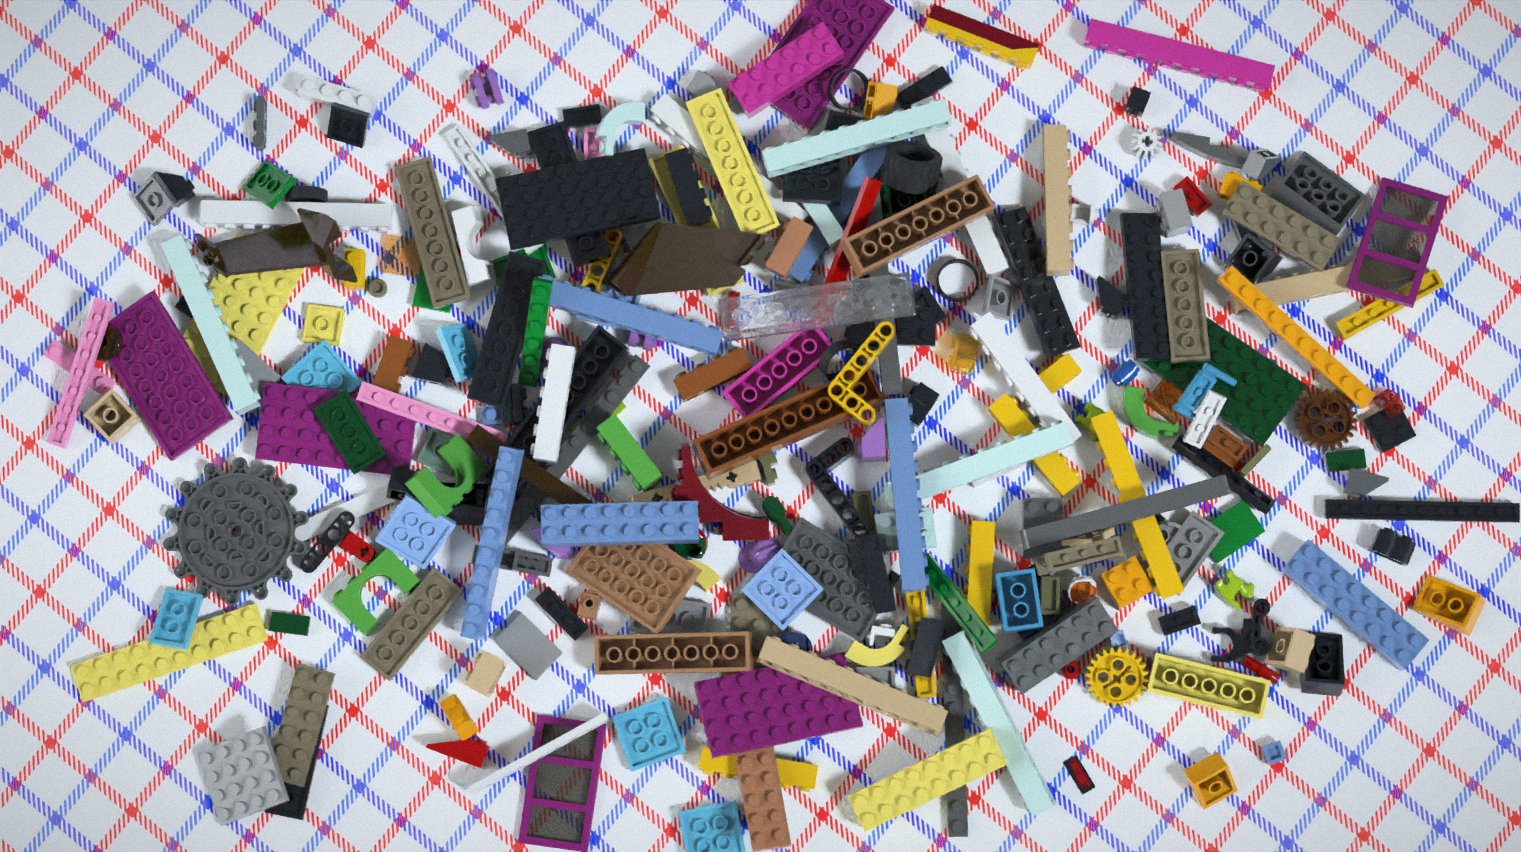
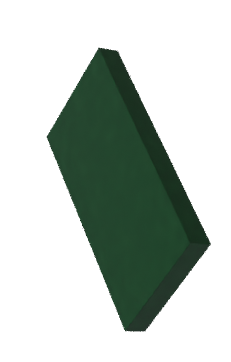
[313,389,387,475]

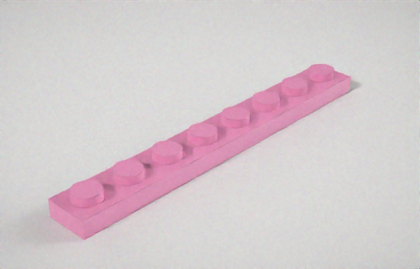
[47,297,115,449]
[356,381,508,442]

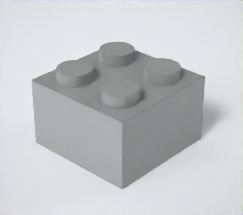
[1154,188,1193,238]

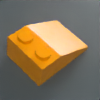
[1412,575,1486,636]

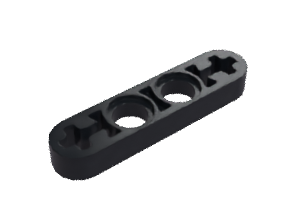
[300,511,355,573]

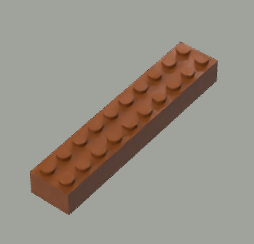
[692,368,885,480]

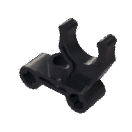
[1211,598,1271,664]

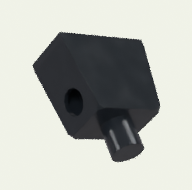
[411,343,455,386]

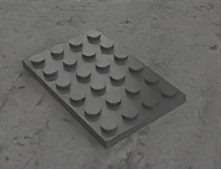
[782,517,901,643]

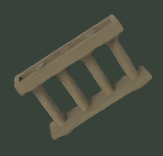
[1033,536,1124,576]

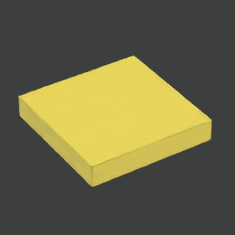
[301,303,346,347]

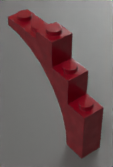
[671,443,769,541]

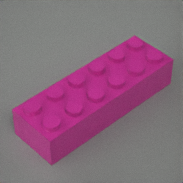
[727,22,844,119]
[722,320,832,419]

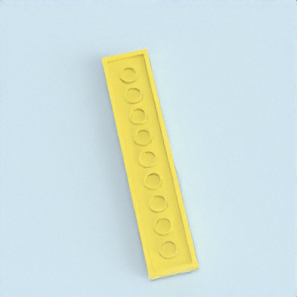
[71,603,269,703]

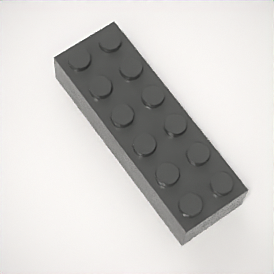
[996,594,1118,695]

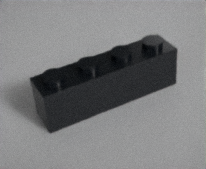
[665,148,713,227]

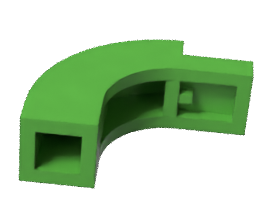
[1122,386,1179,439]

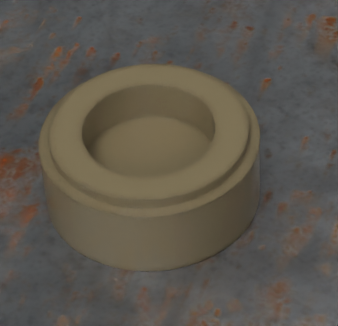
[368,278,388,298]

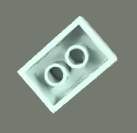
[874,507,937,554]

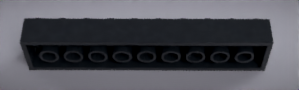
[480,324,630,500]

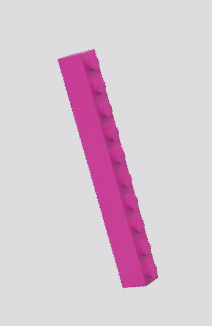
[1084,18,1275,93]

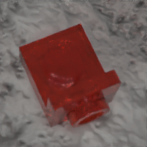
[1372,388,1406,419]

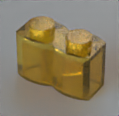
[947,332,979,376]

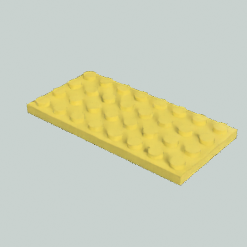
[183,232,305,398]

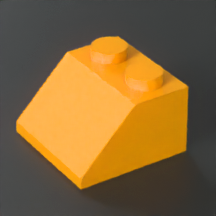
[1183,752,1238,810]

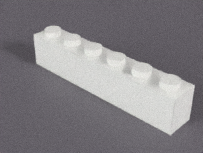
[530,344,576,463]

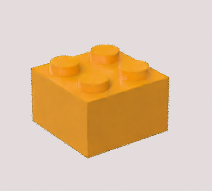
[1099,556,1154,610]

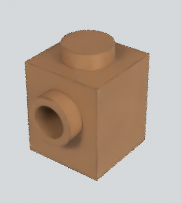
[577,590,602,621]

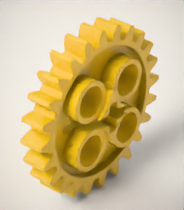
[1085,645,1149,708]

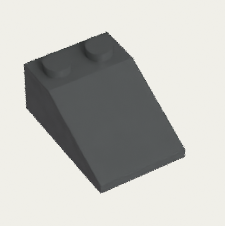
[1022,498,1063,558]

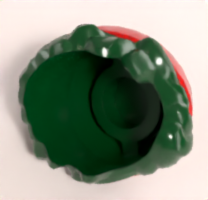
[672,529,708,559]

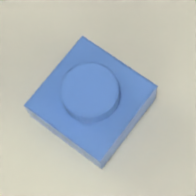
[481,405,502,426]
[1109,630,1129,650]
[1261,740,1287,766]

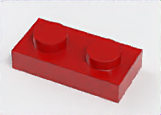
[1173,176,1212,217]

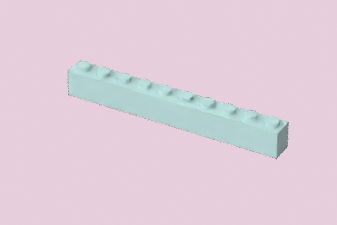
[762,99,952,178]
[161,234,261,415]
[883,420,1074,511]
[942,630,1056,816]

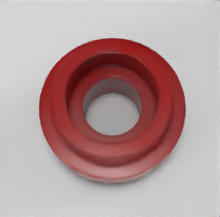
[1061,660,1080,680]

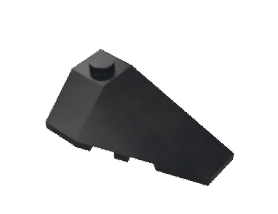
[846,534,896,614]

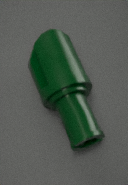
[762,496,794,536]

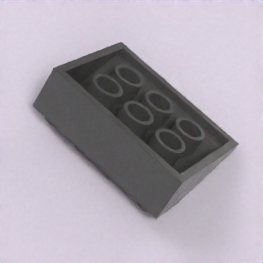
[1270,151,1366,236]

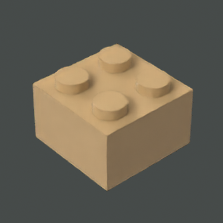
[83,388,142,445]
[1265,626,1315,673]
[465,650,508,698]

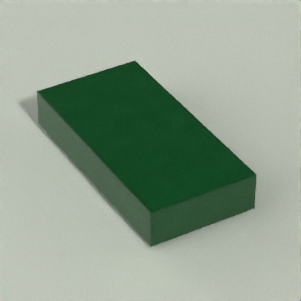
[1325,448,1367,473]
[269,612,311,636]

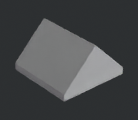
[981,274,1017,321]

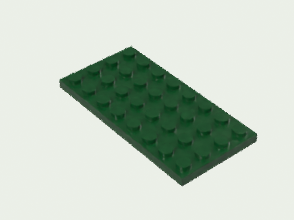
[1137,317,1307,447]

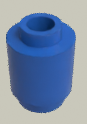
[1111,359,1140,387]

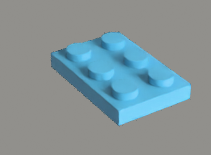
[436,323,479,383]
[149,588,204,651]

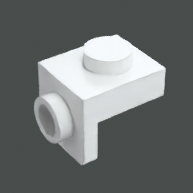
[1069,203,1098,226]
[866,624,895,647]

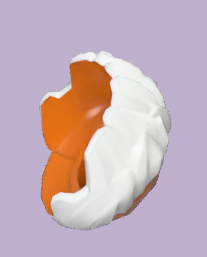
[1067,575,1097,604]

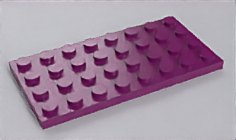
[770,0,895,131]
[108,291,234,461]
[255,382,418,475]
[694,652,863,759]

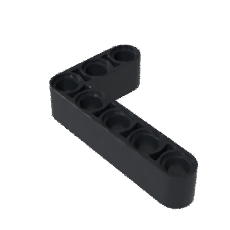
[805,437,870,538]

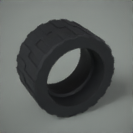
[881,141,943,194]

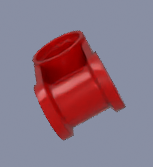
[338,530,376,563]

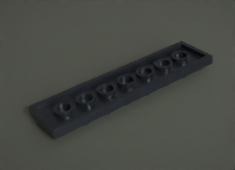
[528,121,611,268]
[991,206,1081,358]
[1119,213,1171,361]
[467,251,546,409]

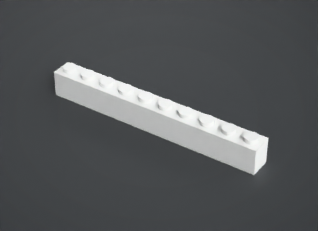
[650,93,809,231]
[910,96,1009,279]
[200,200,394,233]

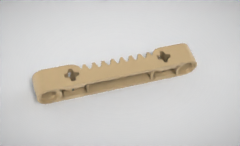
[627,461,762,503]

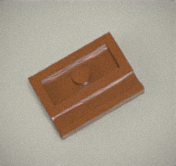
[1201,424,1249,470]

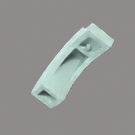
[595,102,646,156]

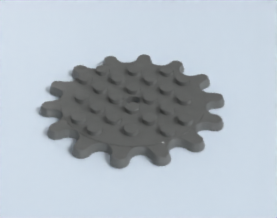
[163,457,309,606]

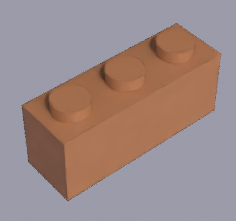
[764,216,814,280]

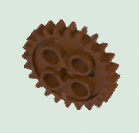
[1294,389,1358,452]

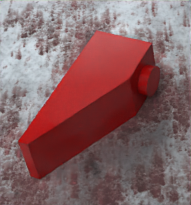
[426,738,491,769]

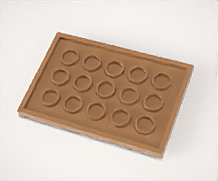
[565,544,702,634]

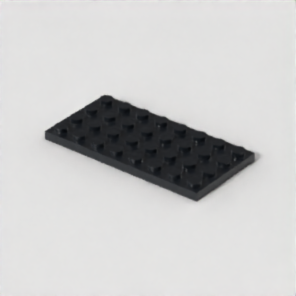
[495,148,661,250]

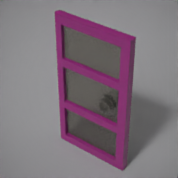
[1346,177,1449,308]
[518,714,607,852]

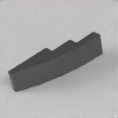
[1170,131,1246,169]
[471,544,553,577]

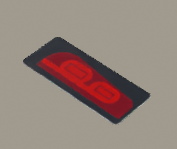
[1064,755,1095,794]

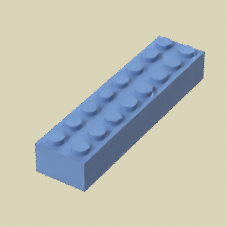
[541,501,699,547]
[1280,539,1430,671]

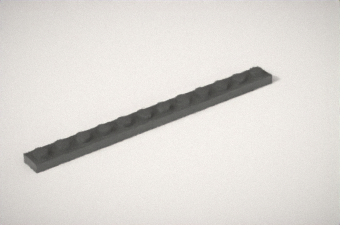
[504,354,651,546]
[940,602,968,837]

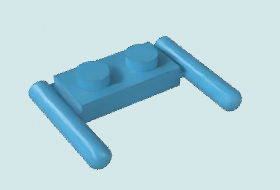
[1173,363,1237,420]

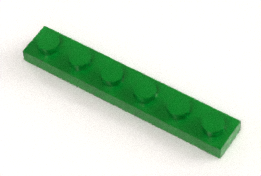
[518,277,553,387]
[924,553,998,654]

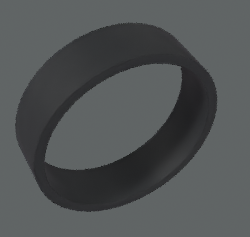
[827,68,869,110]
[285,186,328,203]
[936,259,979,302]
[819,340,861,381]

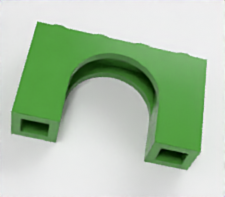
[405,433,487,519]
[332,548,422,636]

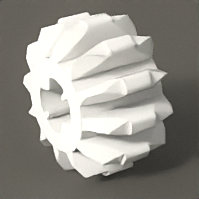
[1130,127,1163,160]

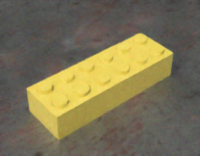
[1145,653,1271,720]

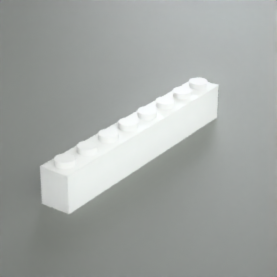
[969,311,1082,450]

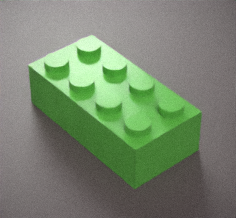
[596,414,663,492]

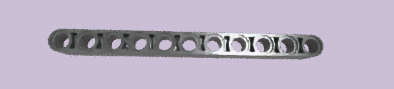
[865,191,902,395]
[1019,475,1231,550]

